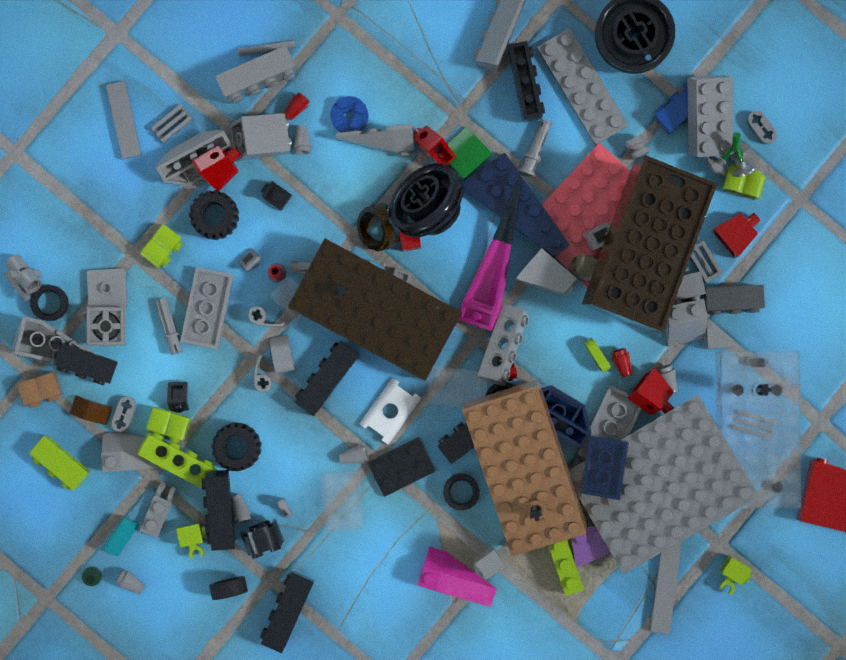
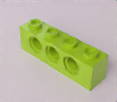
[137,432,217,491]

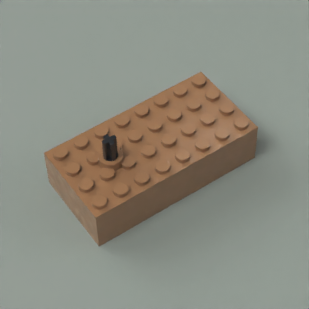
[462,379,587,556]

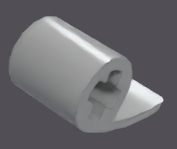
[248,306,285,327]
[270,335,295,374]
[254,355,273,392]

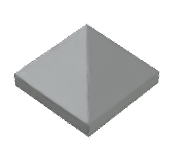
[239,249,261,271]

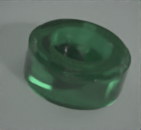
[82,566,102,586]

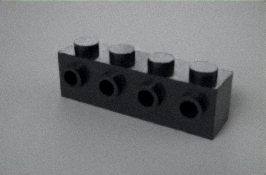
[507,41,545,123]
[295,341,360,416]
[201,470,235,551]
[260,571,315,653]

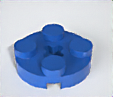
[330,96,369,133]

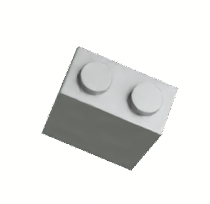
[230,113,292,162]
[515,248,577,296]
[664,299,708,346]

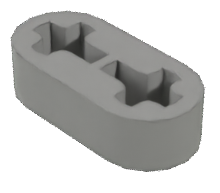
[747,111,777,144]
[111,397,136,432]

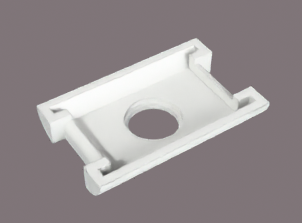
[359,377,422,445]

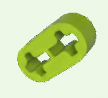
[583,337,611,373]

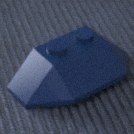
[542,385,591,449]

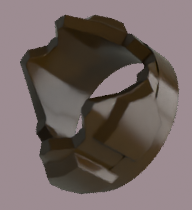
[357,203,401,252]

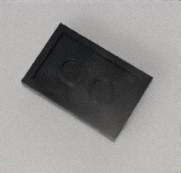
[367,437,436,497]

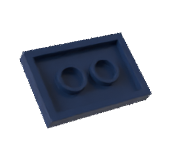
[581,436,629,500]

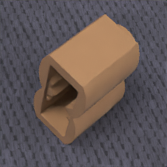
[17,372,63,408]

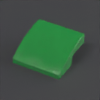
[448,127,492,180]

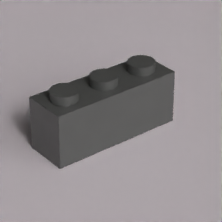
[703,285,765,315]

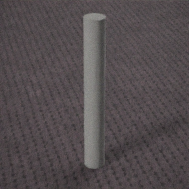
[238,40,296,56]

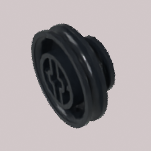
[595,0,675,74]
[388,163,464,238]

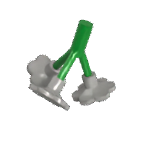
[707,132,756,177]

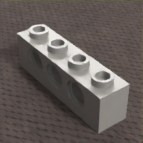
[478,304,529,386]

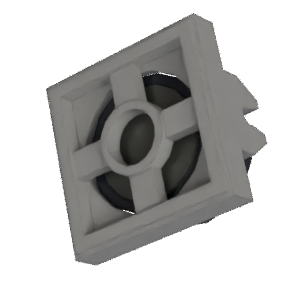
[86,307,126,346]

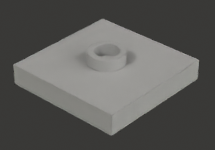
[87,268,128,307]

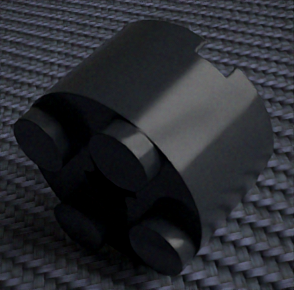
[240,519,284,559]

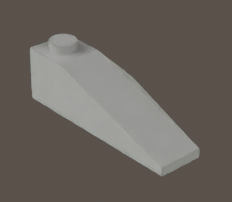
[101,432,183,473]

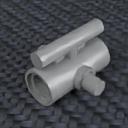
[4,255,42,301]

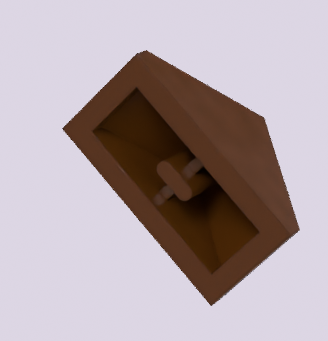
[70,395,112,425]

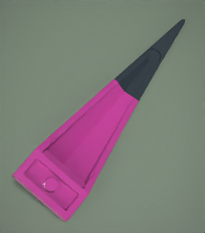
[458,177,522,331]

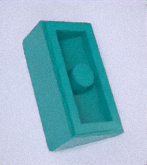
[103,517,138,556]

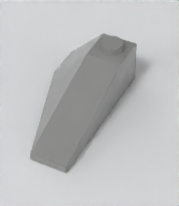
[336,124,414,157]
[11,316,94,363]

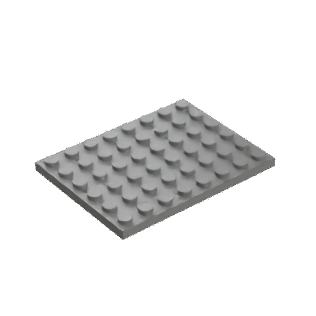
[569,395,760,574]

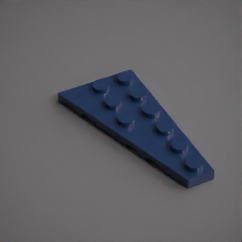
[462,153,570,257]

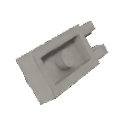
[140,481,177,538]

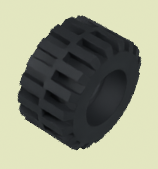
[189,190,239,240]
[211,423,262,472]

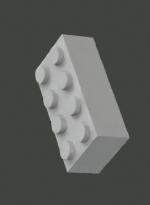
[215,45,298,104]
[687,75,733,158]

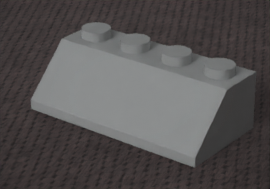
[474,0,526,73]

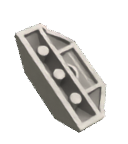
[155,130,232,186]

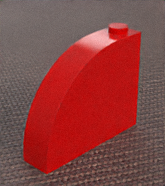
[796,458,846,532]

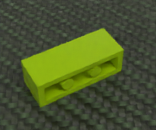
[29,435,91,491]
[548,540,584,596]

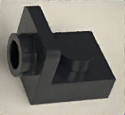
[261,181,292,211]
[167,382,189,413]

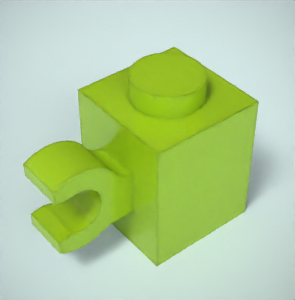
[176,523,207,559]
[719,556,752,595]

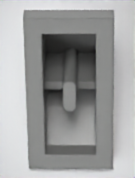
[705,319,738,349]

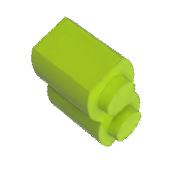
[721,164,766,200]
[140,224,183,269]
[146,407,191,443]

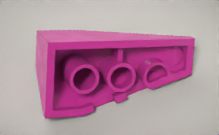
[418,546,497,607]

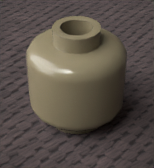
[570,253,598,281]

